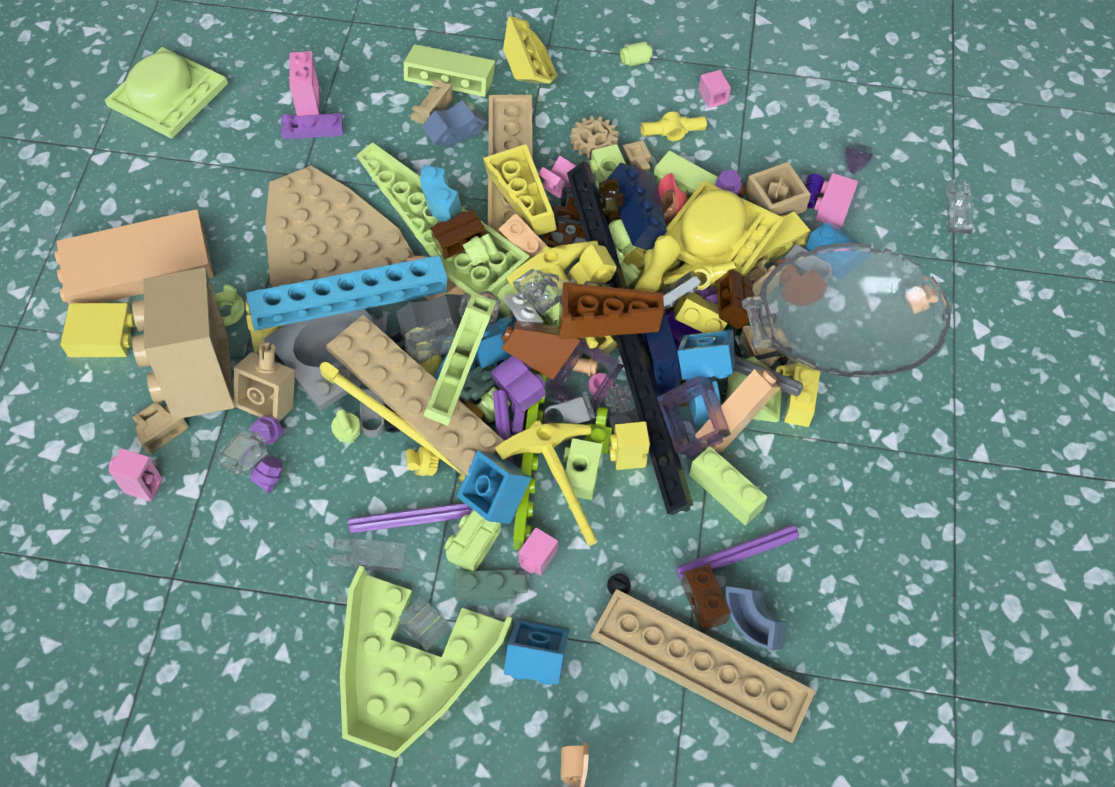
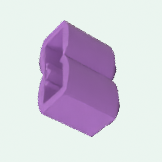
[490,356,546,413]

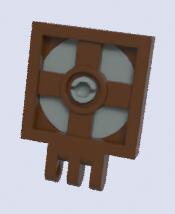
[543,197,587,248]

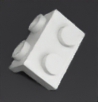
[503,293,544,324]

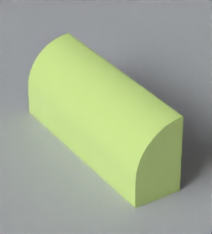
[404,44,495,97]

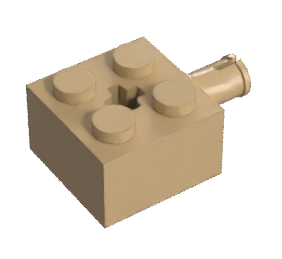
[234,342,295,422]

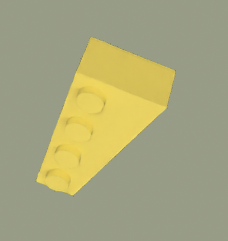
[483,144,557,236]

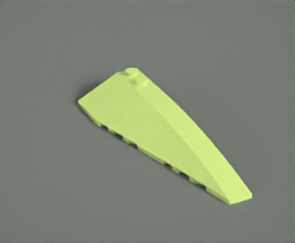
[356,142,531,299]

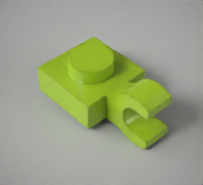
[585,407,612,454]

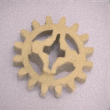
[571,116,618,159]

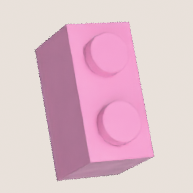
[814,173,858,227]
[108,448,163,502]

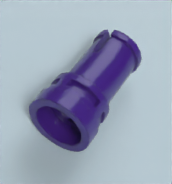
[805,174,825,209]

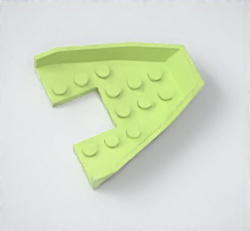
[340,565,513,758]

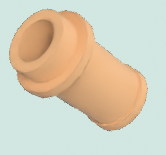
[567,355,599,377]

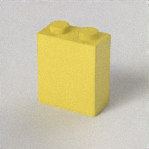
[60,303,136,357]

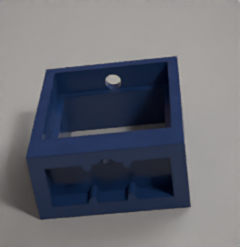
[643,315,681,394]

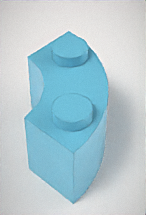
[420,164,462,222]

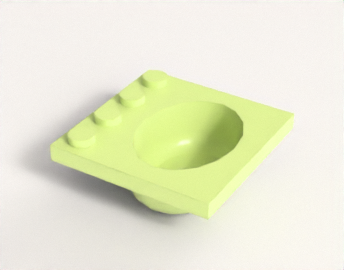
[105,47,228,139]

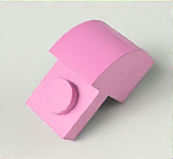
[538,156,576,198]

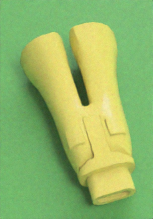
[634,235,681,292]

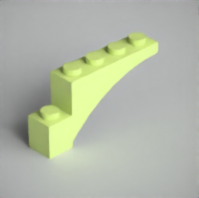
[423,292,496,426]

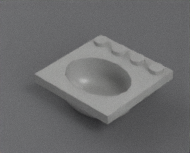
[264,309,388,411]

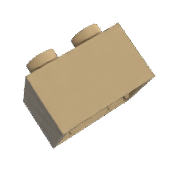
[132,267,234,420]

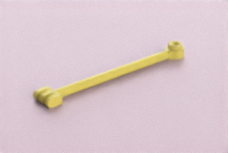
[320,362,465,483]

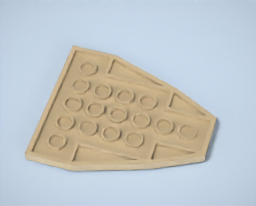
[265,166,415,288]

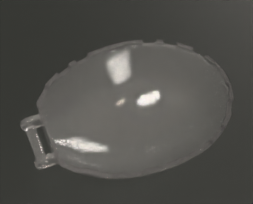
[742,243,951,378]

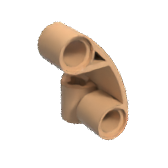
[560,742,589,787]

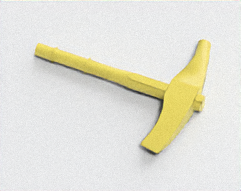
[507,241,598,349]
[495,421,598,546]

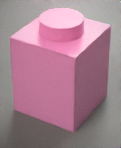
[698,70,731,108]
[518,528,558,576]

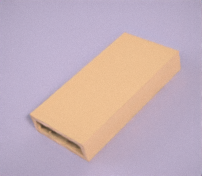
[55,209,214,304]

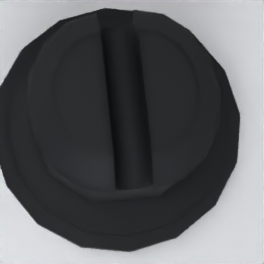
[607,573,631,595]

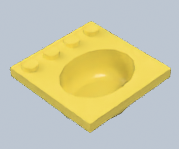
[664,181,784,276]

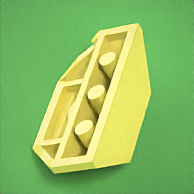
[503,16,558,84]

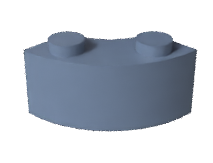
[421,100,488,146]
[726,586,786,650]

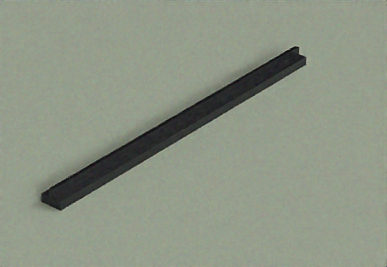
[567,161,694,515]

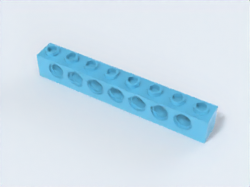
[246,255,447,331]

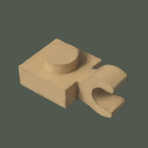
[622,140,651,172]

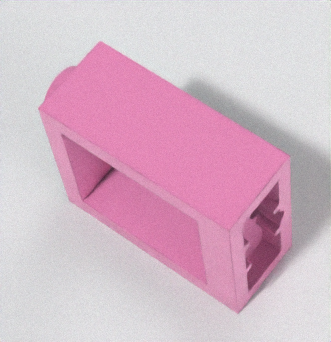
[290,51,320,116]

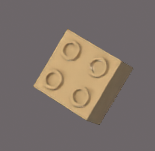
[745,162,811,216]

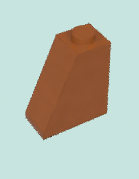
[501,321,580,380]

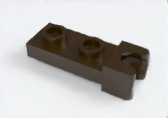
[599,179,623,225]

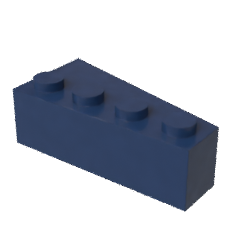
[607,162,667,250]

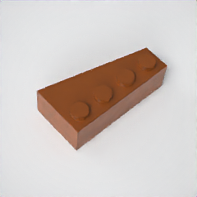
[559,282,664,339]

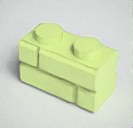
[445,510,501,571]

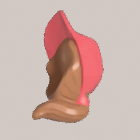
[658,173,688,228]

